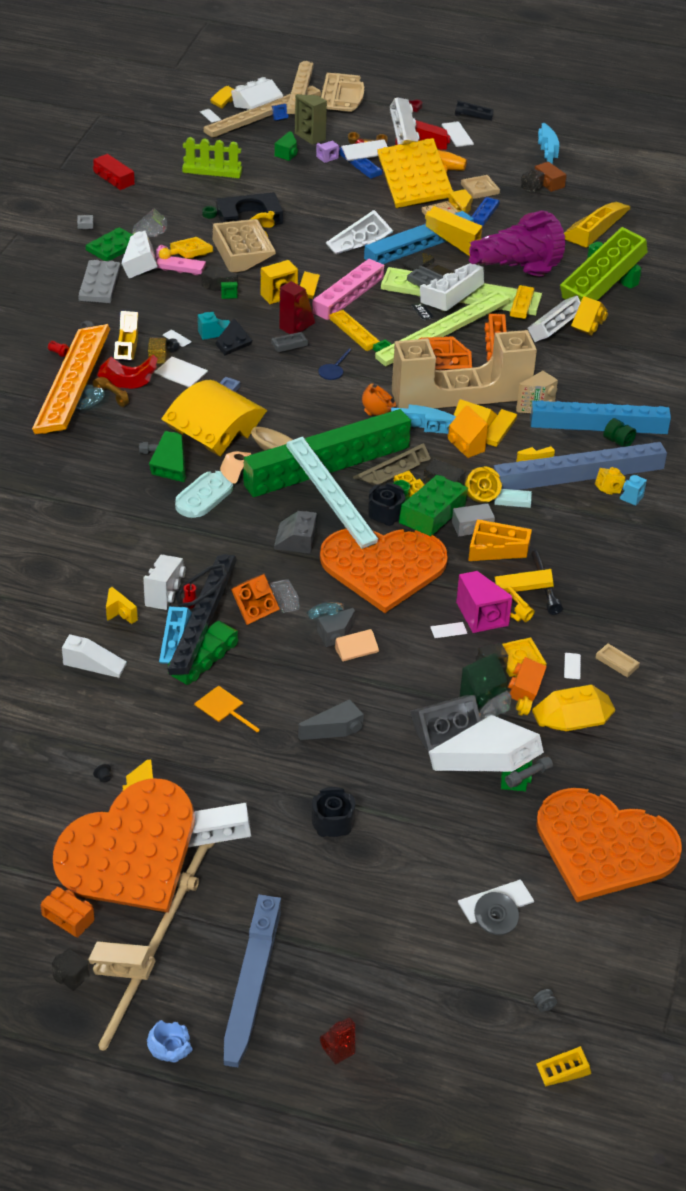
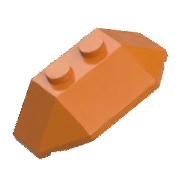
[419,337,472,370]

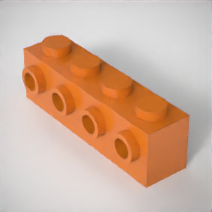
[485,314,507,361]

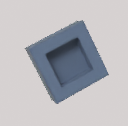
[220,377,240,392]

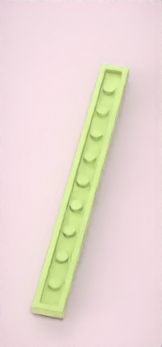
[375,290,510,367]

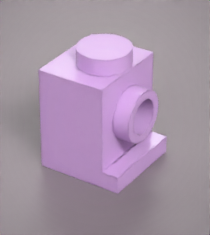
[316,141,339,163]

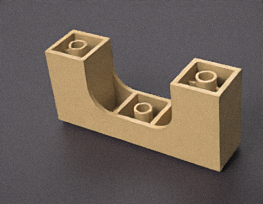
[392,330,537,409]

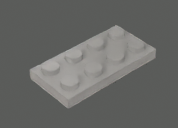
[78,260,120,303]

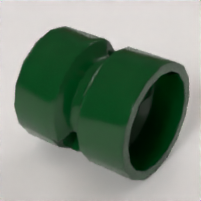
[603,418,636,447]

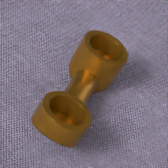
[348,132,388,144]
[93,377,129,407]

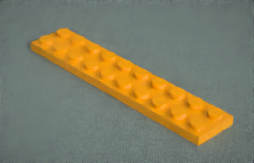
[32,324,110,434]

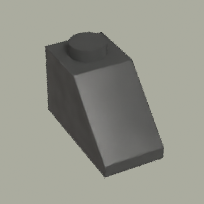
[317,608,355,647]

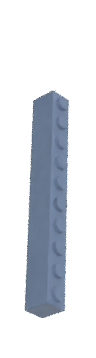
[494,442,667,490]

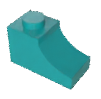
[198,312,230,340]

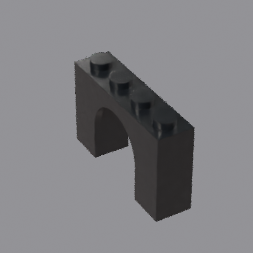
[216,192,283,225]

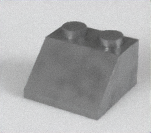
[274,511,317,554]

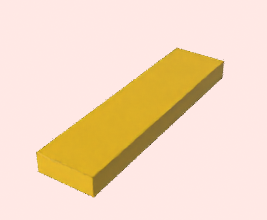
[330,310,380,351]

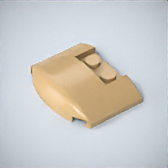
[321,73,364,112]

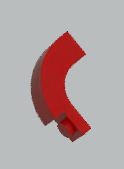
[97,355,158,389]

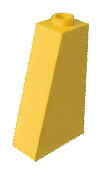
[425,206,482,256]

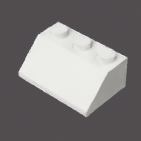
[231,77,283,109]
[389,98,419,145]

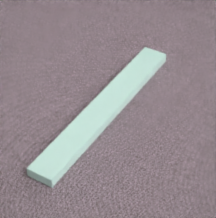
[286,437,378,549]

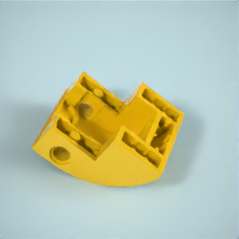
[161,380,267,457]

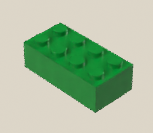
[399,475,468,536]

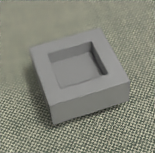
[77,215,93,230]

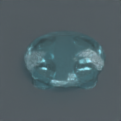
[76,385,105,409]
[307,601,344,619]

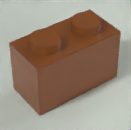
[533,161,566,192]

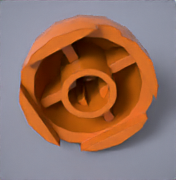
[362,383,396,416]

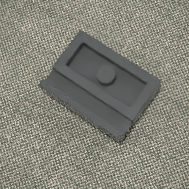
[407,266,443,286]

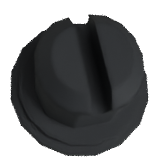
[93,764,111,782]

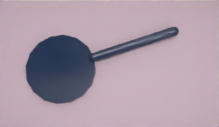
[318,348,352,380]

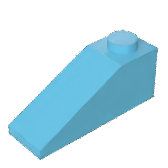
[159,607,192,664]

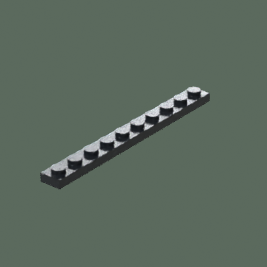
[167,554,237,675]

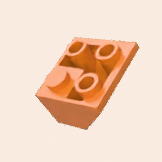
[231,574,279,625]

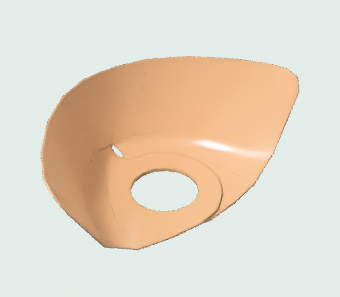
[220,451,251,484]

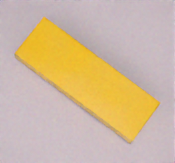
[510,285,535,319]
[486,409,517,447]
[495,569,554,593]

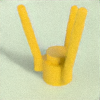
[507,585,535,622]

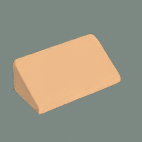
[335,629,379,661]

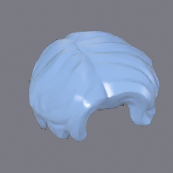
[147,1020,193,1062]

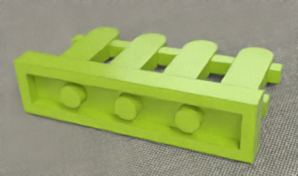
[182,137,242,178]

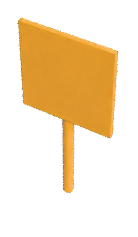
[194,685,260,732]

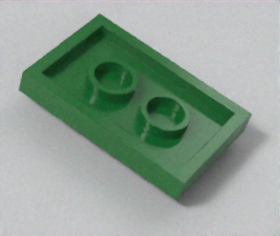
[85,227,133,261]

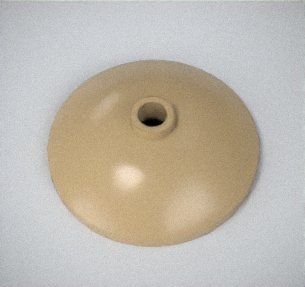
[251,427,293,450]

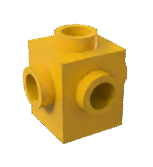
[595,467,625,494]

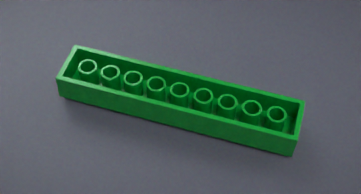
[243,409,411,497]

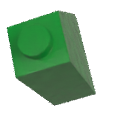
[149,431,186,482]

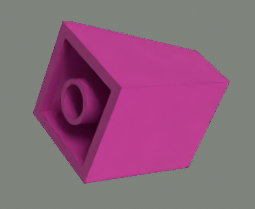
[456,571,512,633]

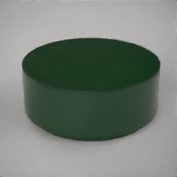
[202,206,217,219]

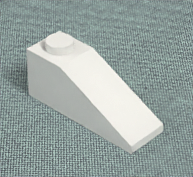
[62,634,127,678]

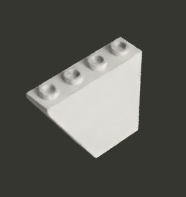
[429,715,544,772]

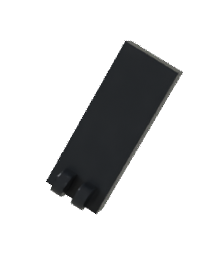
[455,100,494,121]

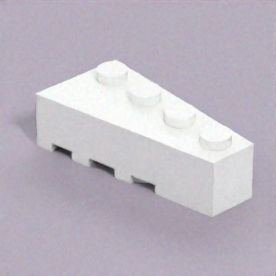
[420,263,484,311]

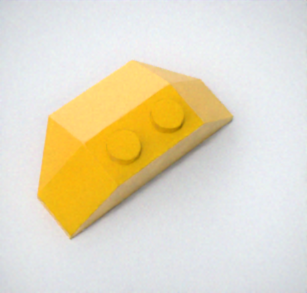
[532,685,615,731]

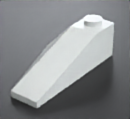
[326,210,393,254]

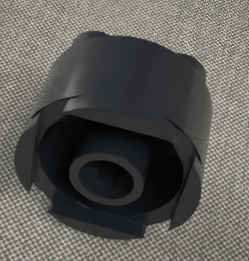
[368,483,405,526]
[311,787,355,837]

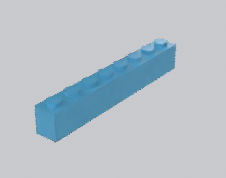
[364,211,474,264]
[530,400,671,434]

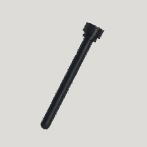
[531,550,563,615]

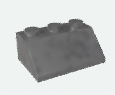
[410,695,481,751]

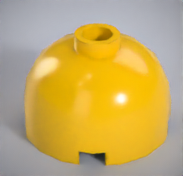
[465,466,502,503]

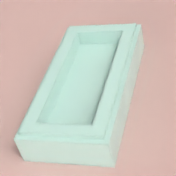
[495,489,532,508]

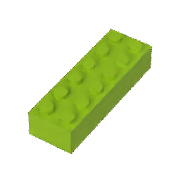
[560,227,648,302]

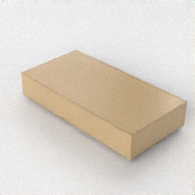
[596,644,640,677]

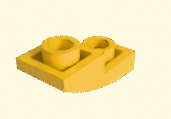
[210,86,234,108]
[300,271,320,299]
[516,447,555,462]
[393,471,424,497]

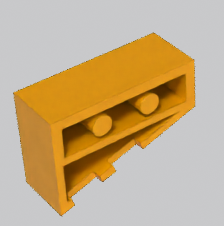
[469,519,532,561]

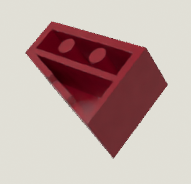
[279,281,315,334]

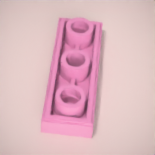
[156,256,206,275]

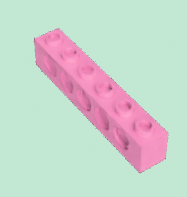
[312,259,384,320]

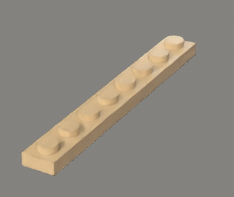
[287,61,313,114]

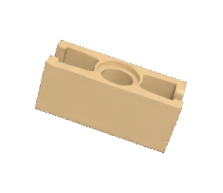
[88,941,155,980]

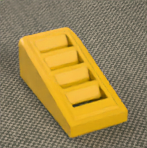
[536,1046,591,1086]

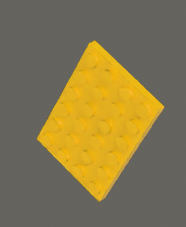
[377,138,453,208]

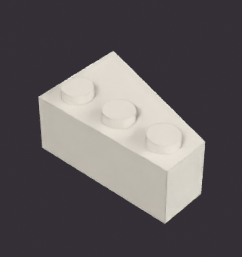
[122,231,158,279]
[143,555,186,610]

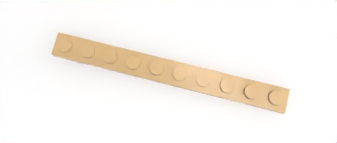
[204,86,321,138]

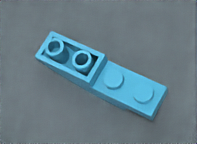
[538,123,559,164]
[391,405,456,434]

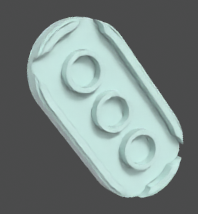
[175,471,233,518]

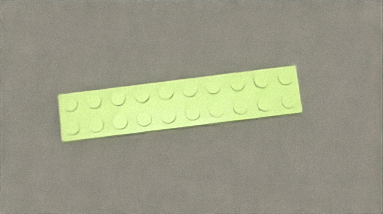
[381,267,542,316]

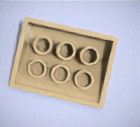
[212,219,276,273]

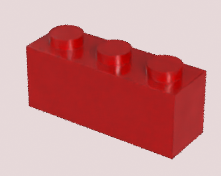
[93,154,135,190]

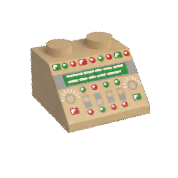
[516,371,558,413]

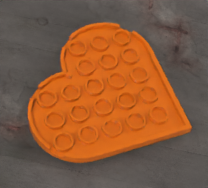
[320,529,447,613]
[53,778,195,913]
[536,788,682,902]

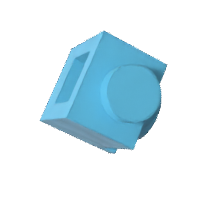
[620,475,647,506]

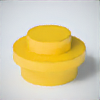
[516,696,532,716]

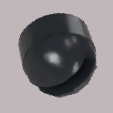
[165,338,180,353]

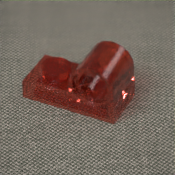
[319,1017,355,1065]

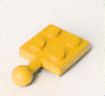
[159,237,213,259]

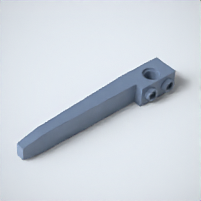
[224,894,281,1068]

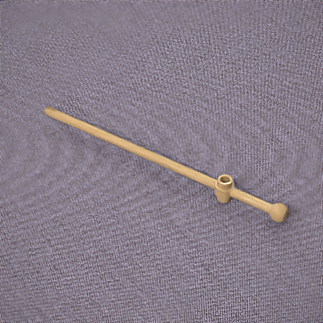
[99,843,215,1050]

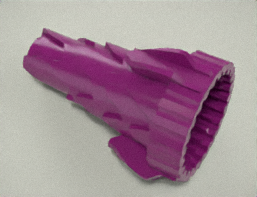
[469,210,565,276]

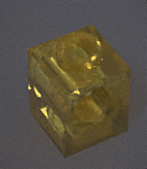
[148,338,166,364]

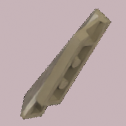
[353,443,431,486]

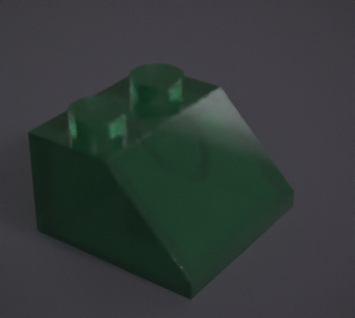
[460,653,508,709]

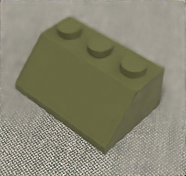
[295,94,327,145]

